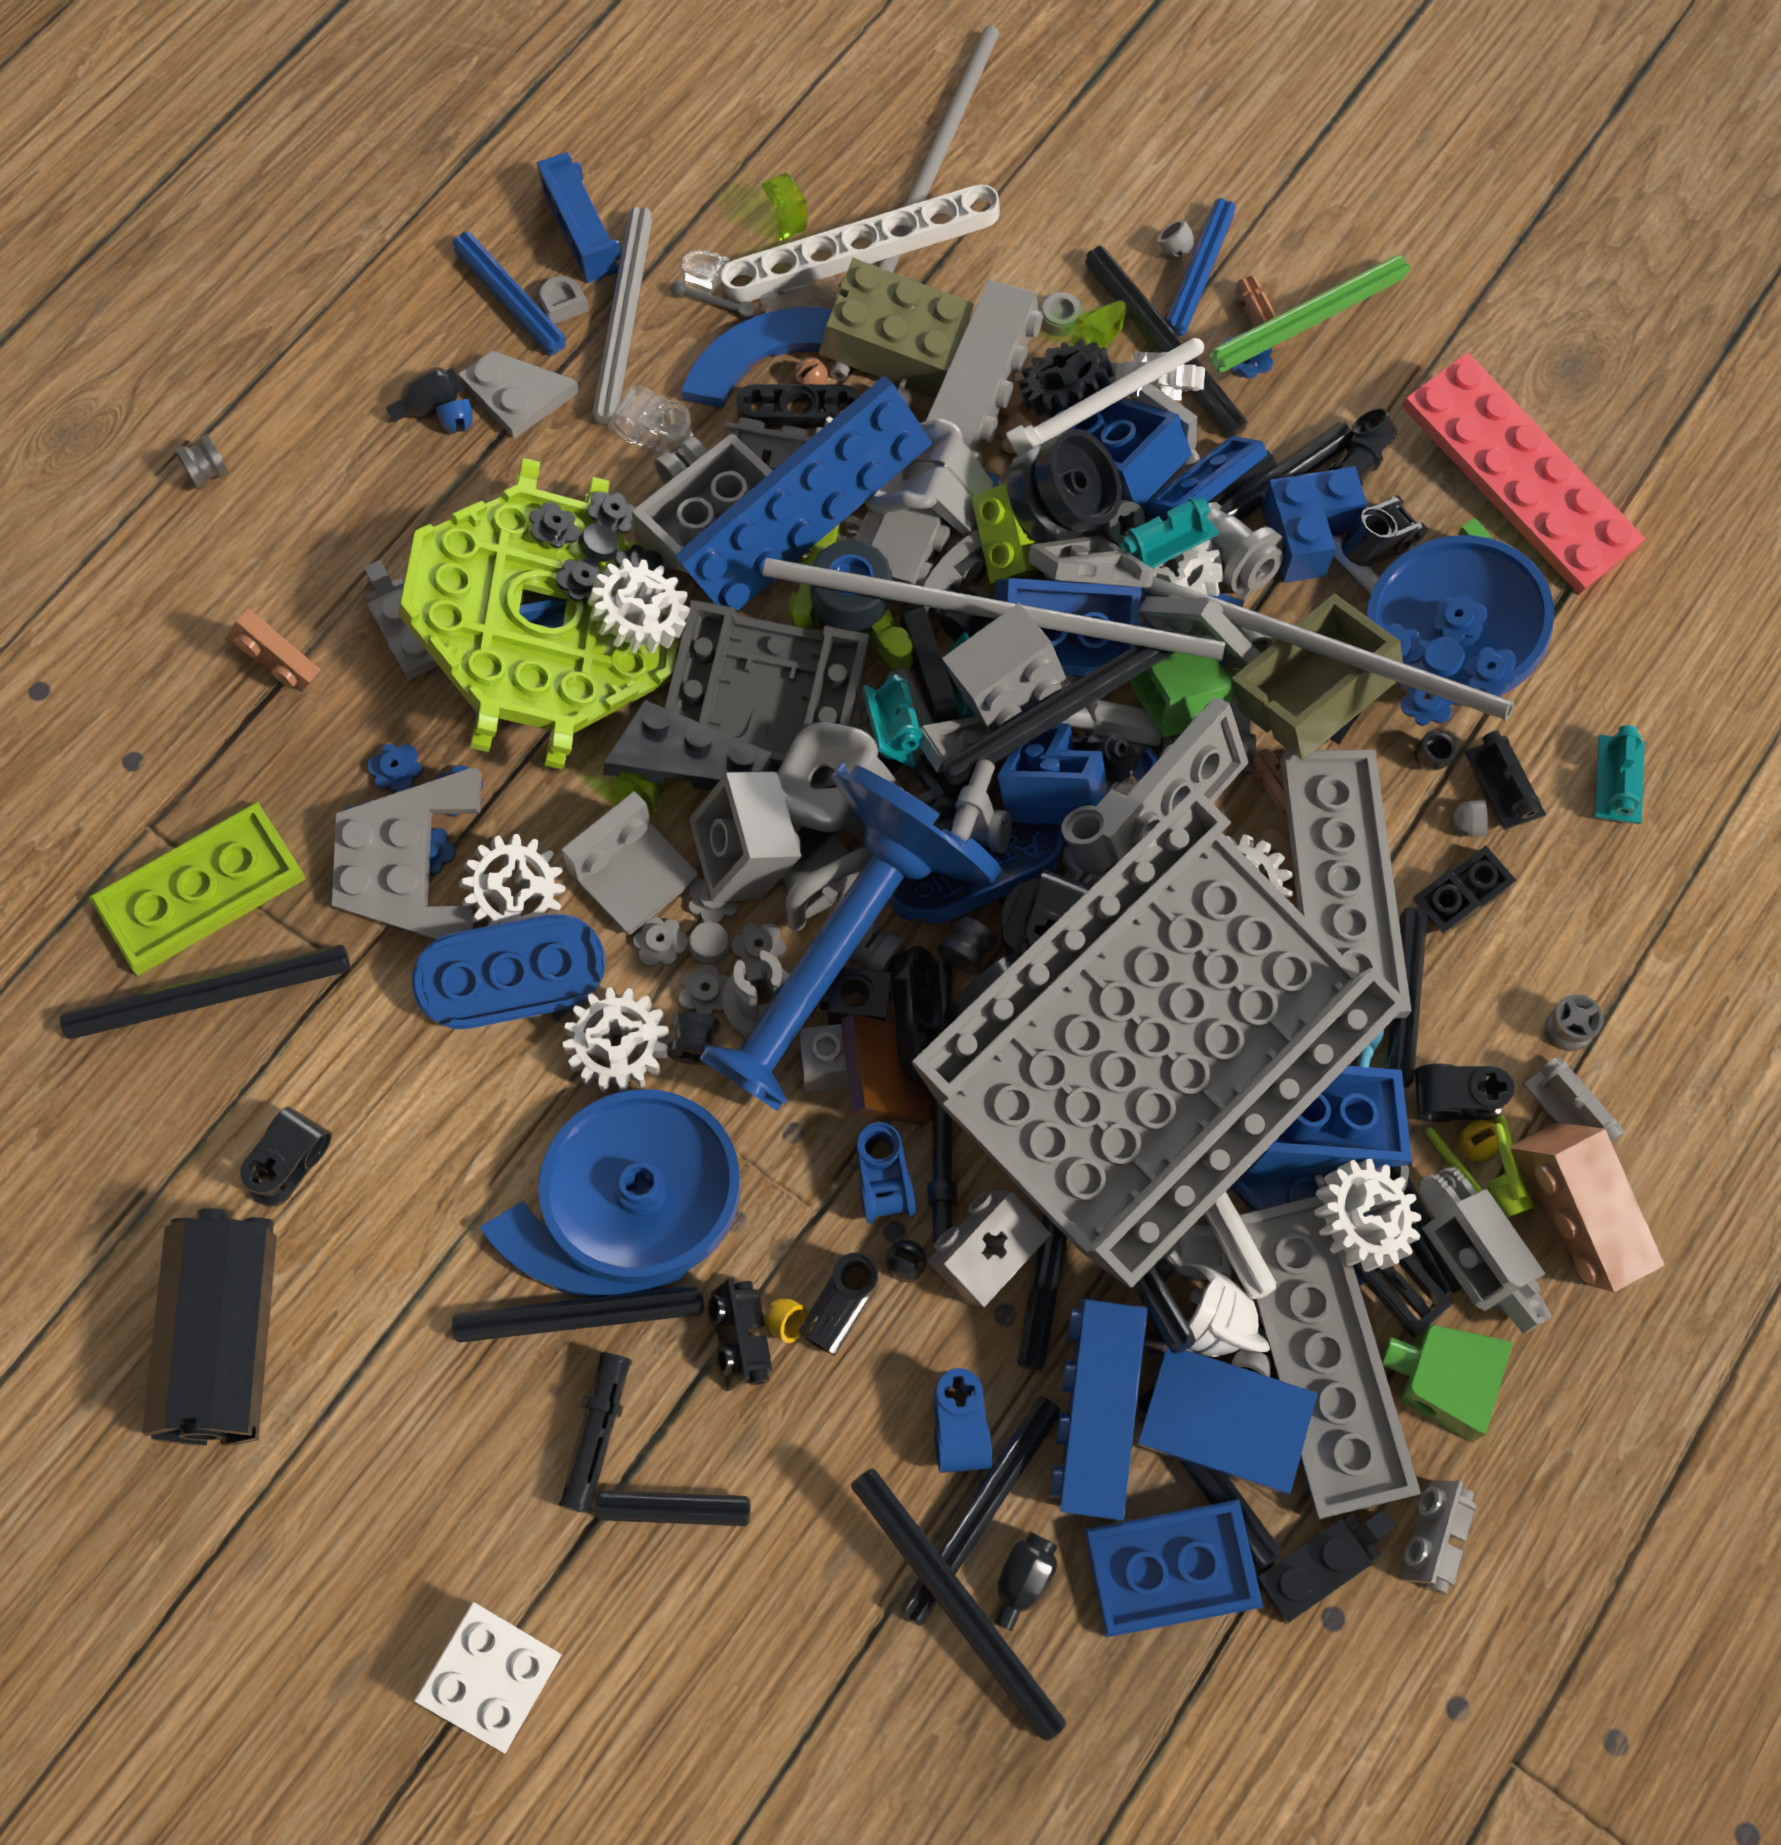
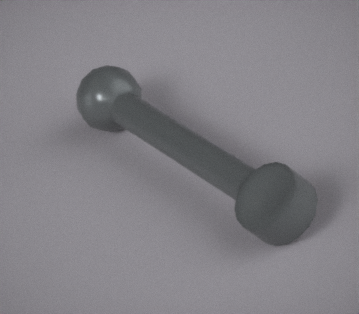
[671,280,755,320]

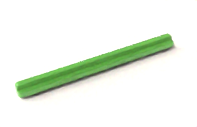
[1209,255,1410,372]

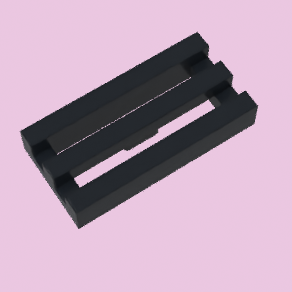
[1353,1255,1454,1338]

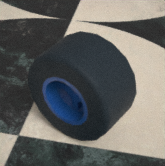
[810,540,892,631]

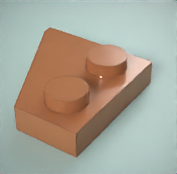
[225,608,321,692]

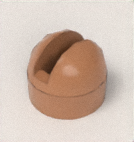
[794,358,828,384]

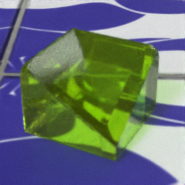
[761,173,807,240]
[1072,300,1126,349]
[610,771,663,815]

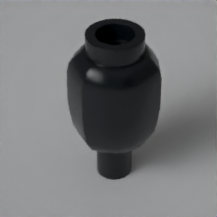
[386,367,465,423]
[993,1531,1058,1631]

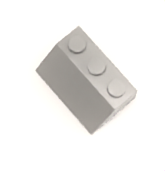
[631,433,772,572]

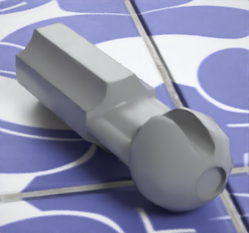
[1062,700,1162,753]

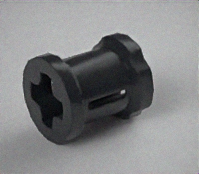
[939,586,993,642]

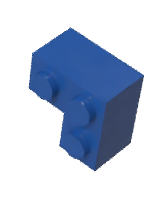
[1261,467,1367,583]
[998,723,1109,825]

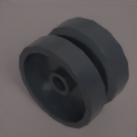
[1007,429,1122,543]

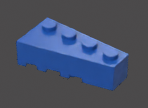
[1050,1297,1147,1520]

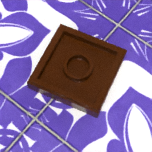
[841,1014,933,1125]

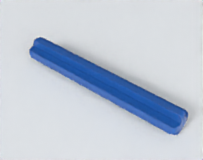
[1166,198,1236,337]
[452,231,566,356]

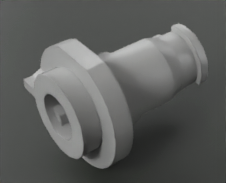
[1206,502,1283,600]
[722,950,790,1040]

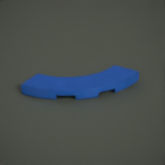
[681,307,833,408]
[480,1201,687,1298]

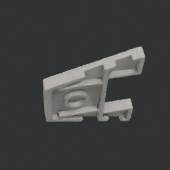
[332,768,481,940]

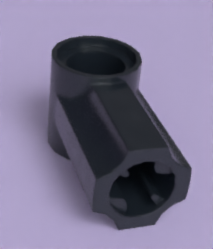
[797,1252,878,1356]

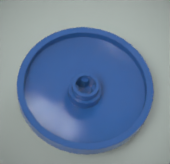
[1366,535,1554,705]
[539,1089,741,1284]

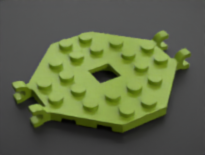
[398,458,678,770]

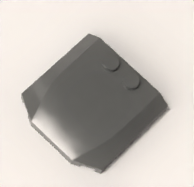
[665,600,870,789]

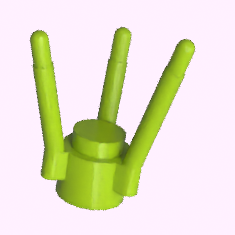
[1425,1115,1535,1218]

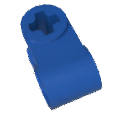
[857,1122,916,1223]
[933,1368,992,1473]

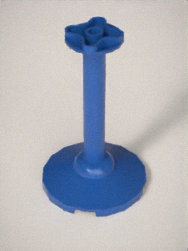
[700,762,1002,1111]

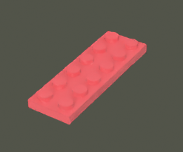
[1401,352,1646,595]

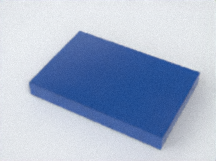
[1137,1346,1318,1496]
[1084,1500,1263,1638]

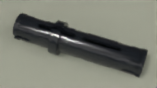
[558,1352,632,1514]

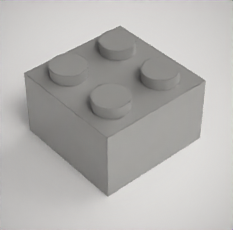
[942,603,1068,733]
[689,772,801,902]

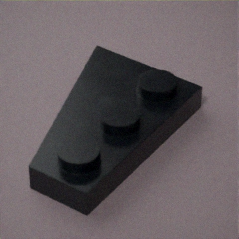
[603,700,772,791]

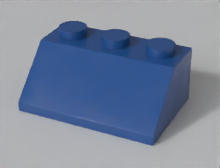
[993,578,1141,676]

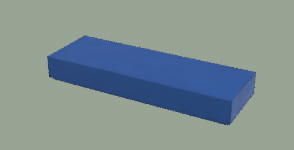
[1144,436,1268,521]

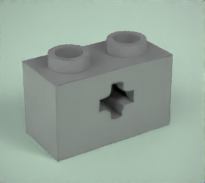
[927,1190,1051,1307]

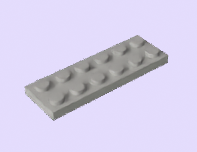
[1280,750,1411,1018]
[1239,1196,1421,1520]

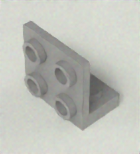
[561,791,698,935]

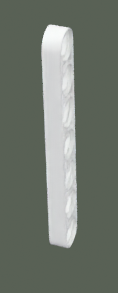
[721,184,1000,303]

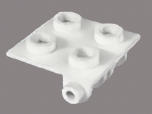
[414,1602,562,1753]

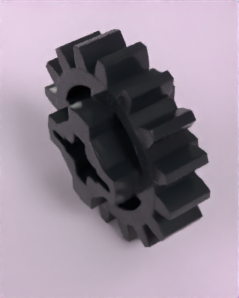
[1018,339,1114,418]

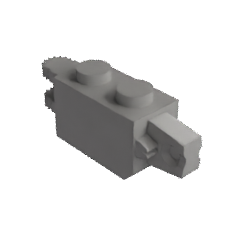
[1419,1167,1552,1334]

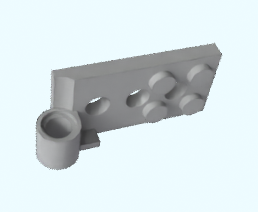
[1062,697,1249,873]

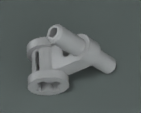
[951,759,1012,853]

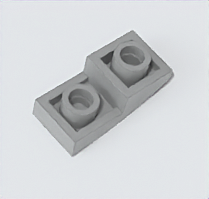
[923,530,985,619]

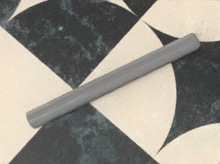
[592,207,652,425]

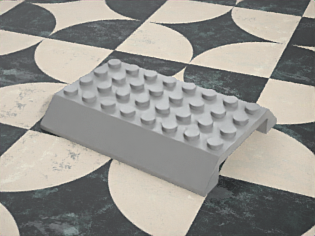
[911,787,1409,1288]

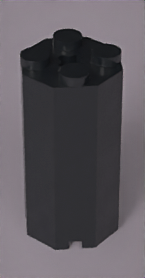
[142,1208,277,1446]

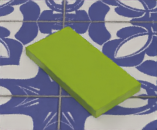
[89,801,306,976]

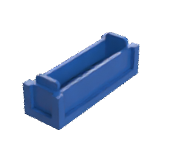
[537,152,621,283]

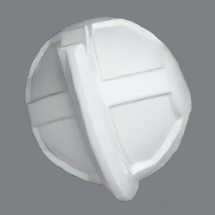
[1180,1264,1271,1357]

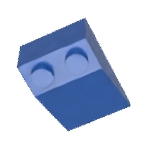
[1042,398,1192,507]
[1248,1066,1412,1177]

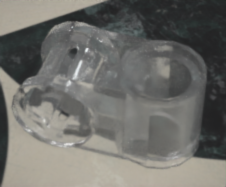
[608,385,694,455]

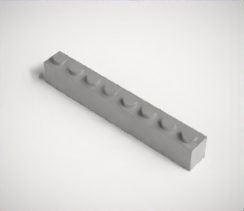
[872,280,1043,586]

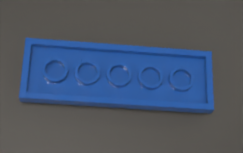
[674,376,933,612]

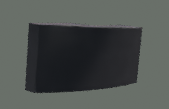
[1413,846,1517,935]

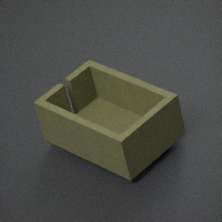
[819,257,974,398]
[1232,593,1403,761]

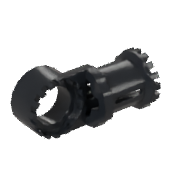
[1328,408,1397,486]

